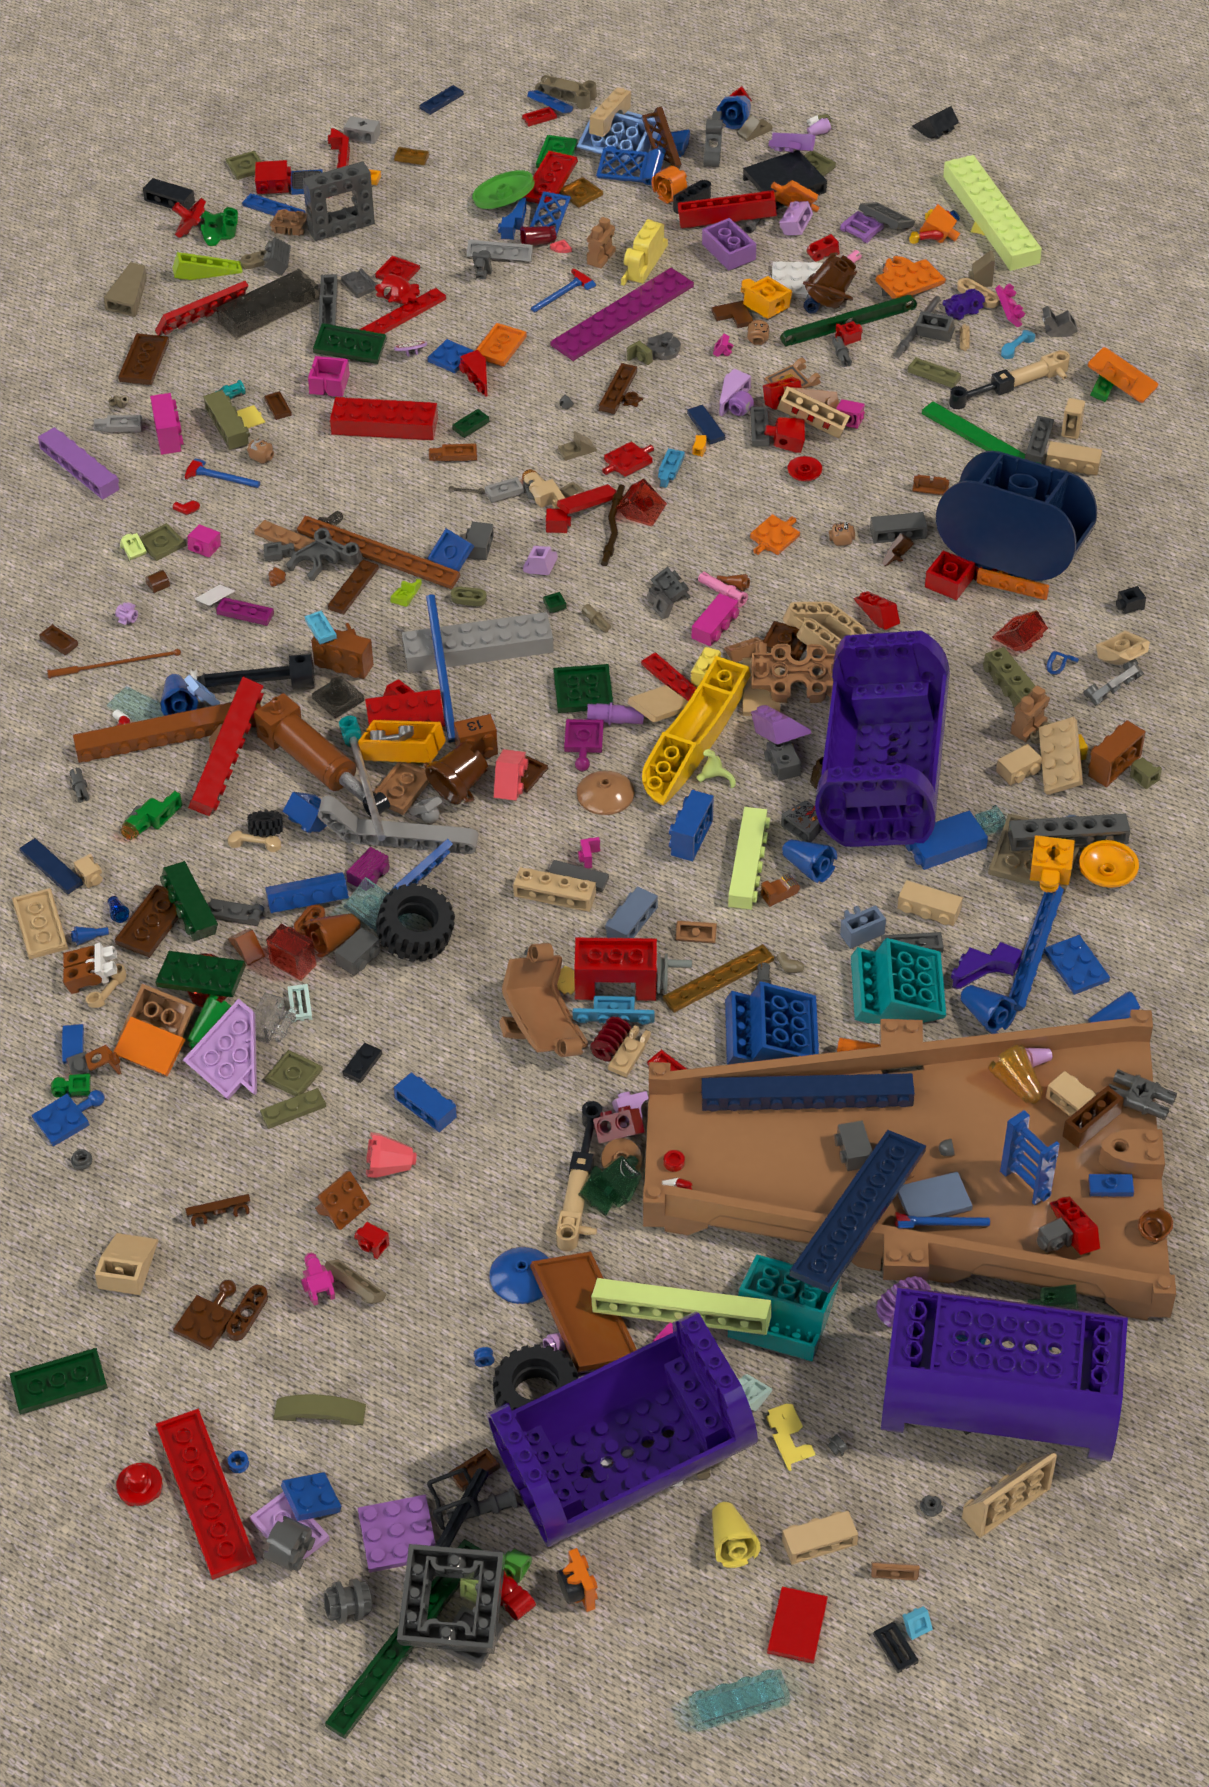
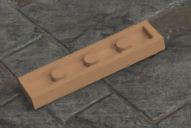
[254,520,315,551]

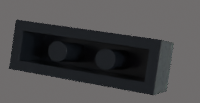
[143,178,195,210]

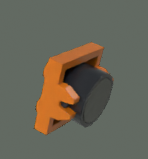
[557,1548,598,1612]

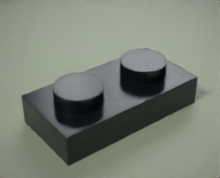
[343,1042,382,1083]

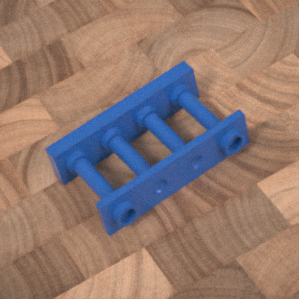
[1000,1110,1060,1205]

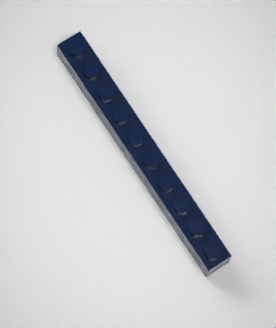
[701,1073,915,1112]

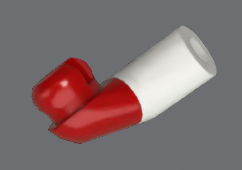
[113,709,131,726]
[662,1178,693,1190]

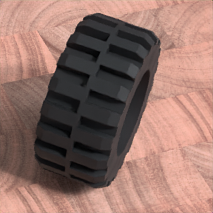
[376,883,455,962]
[493,1344,578,1411]

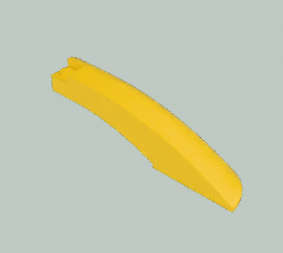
[642,656,751,806]

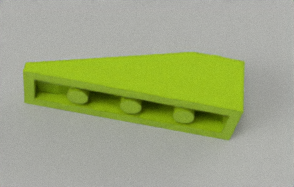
[172,252,243,280]

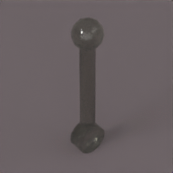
[448,486,485,495]

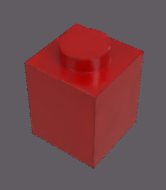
[546,508,571,533]

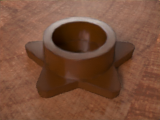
[623,392,643,407]

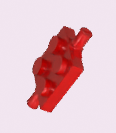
[602,441,654,477]

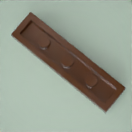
[599,363,637,414]
[328,560,379,615]

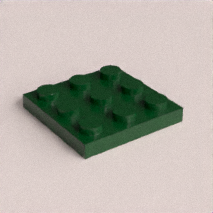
[553,664,614,713]

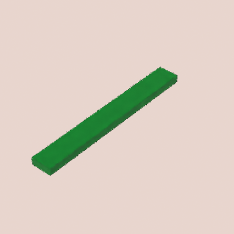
[922,401,1042,464]

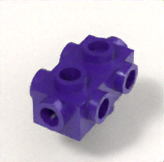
[942,289,985,320]

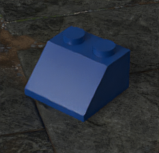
[282,792,327,833]

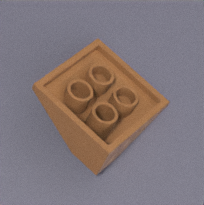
[117,984,196,1040]

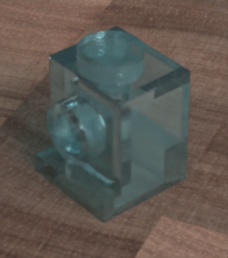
[975,805,1006,836]

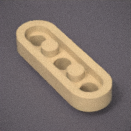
[957,278,999,308]

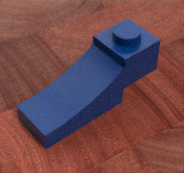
[498,198,527,240]

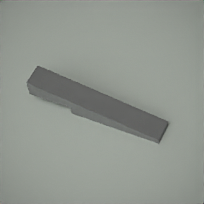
[319,274,338,330]

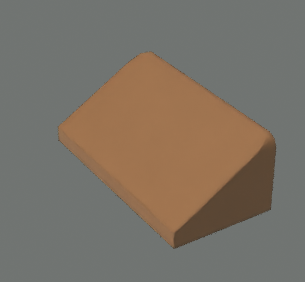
[724,637,763,662]
[675,921,717,943]
[871,1561,920,1580]

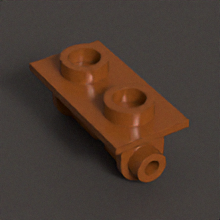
[912,474,949,495]

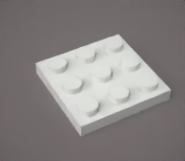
[772,261,822,298]

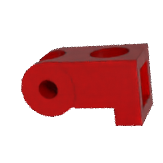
[806,234,840,262]

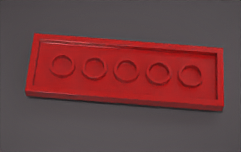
[155,280,249,336]

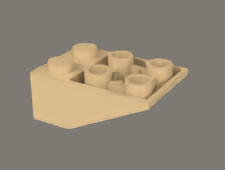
[95,1233,158,1295]

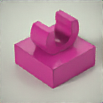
[713,333,733,357]

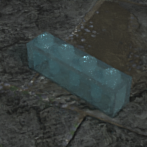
[688,1669,790,1732]

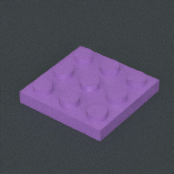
[358,1494,436,1573]

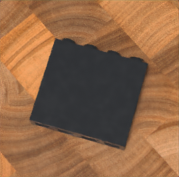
[743,150,827,210]

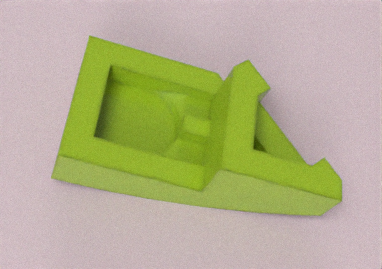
[390,579,422,607]

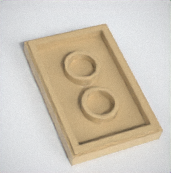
[627,685,689,722]

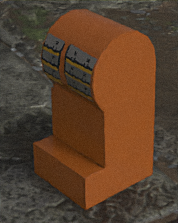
[760,874,800,907]

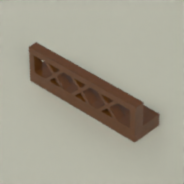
[641,106,682,170]

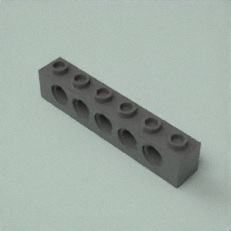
[1008,813,1130,851]

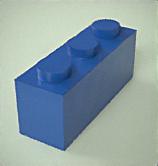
[394,1072,457,1133]

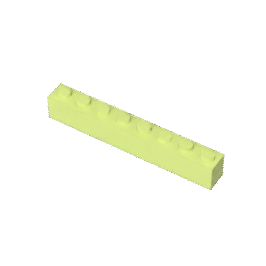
[591,1278,771,1335]

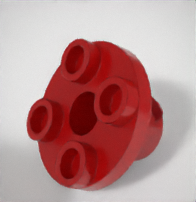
[116,1463,163,1506]

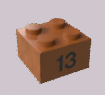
[454,714,498,758]

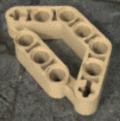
[783,602,867,654]

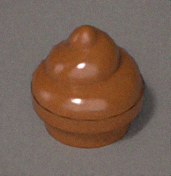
[268,567,286,586]

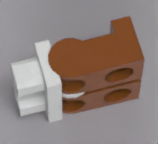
[63,943,117,994]

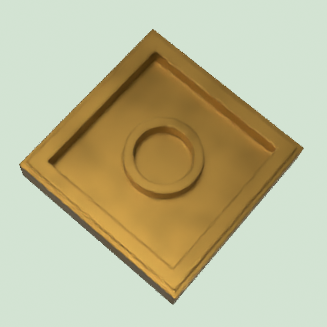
[559,177,603,208]

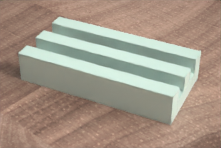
[288,984,313,1022]

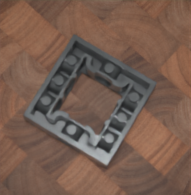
[302,161,375,241]
[397,1544,505,1654]

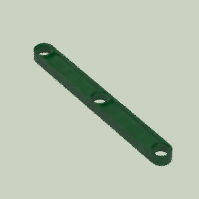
[780,295,917,347]

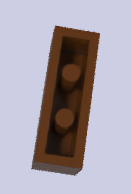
[1063,1086,1124,1149]

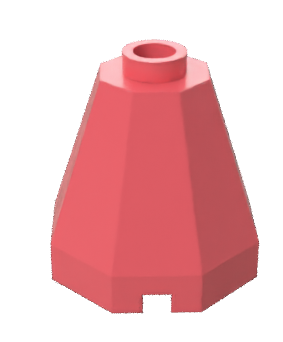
[366,1132,417,1178]

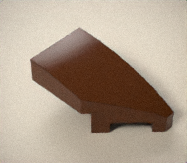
[882,533,914,566]

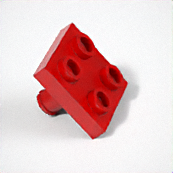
[172,198,206,238]

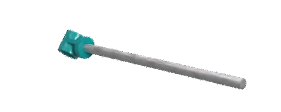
[339,715,385,841]

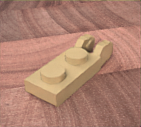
[608,1025,651,1077]

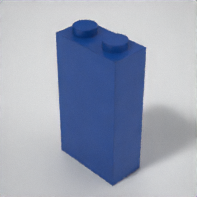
[905,810,988,870]

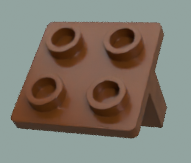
[315,1171,370,1230]

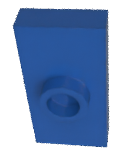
[1088,1174,1134,1197]

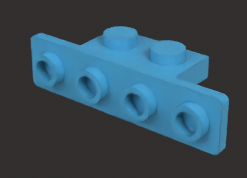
[572,996,655,1024]

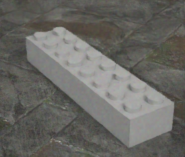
[401,612,554,673]

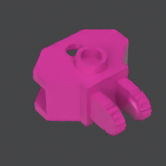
[301,1252,335,1306]

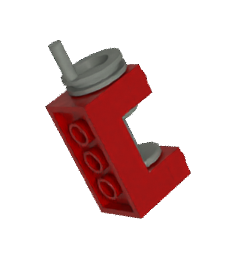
[574,937,692,1001]

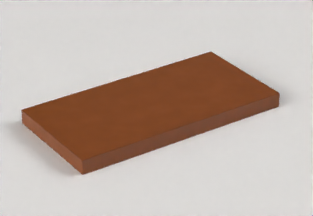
[530,1251,637,1372]

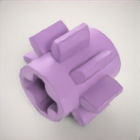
[115,602,138,625]

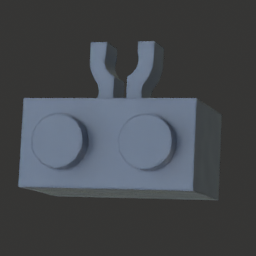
[840,905,886,949]

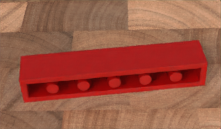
[678,190,777,228]

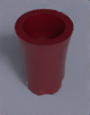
[520,226,557,247]

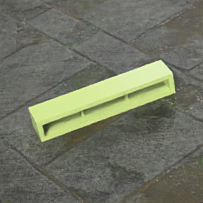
[728,807,770,910]

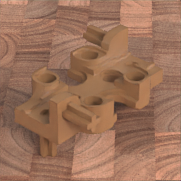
[751,642,835,704]

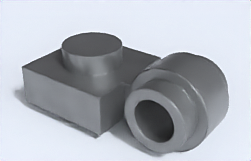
[647,586,674,619]

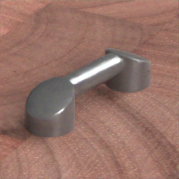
[370,726,414,741]

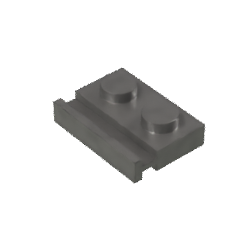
[341,268,377,298]

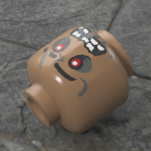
[829,522,855,546]

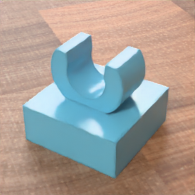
[903,1606,933,1640]

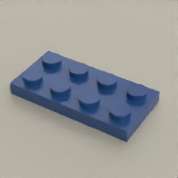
[387,839,453,895]

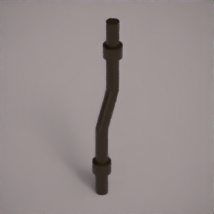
[601,484,625,566]

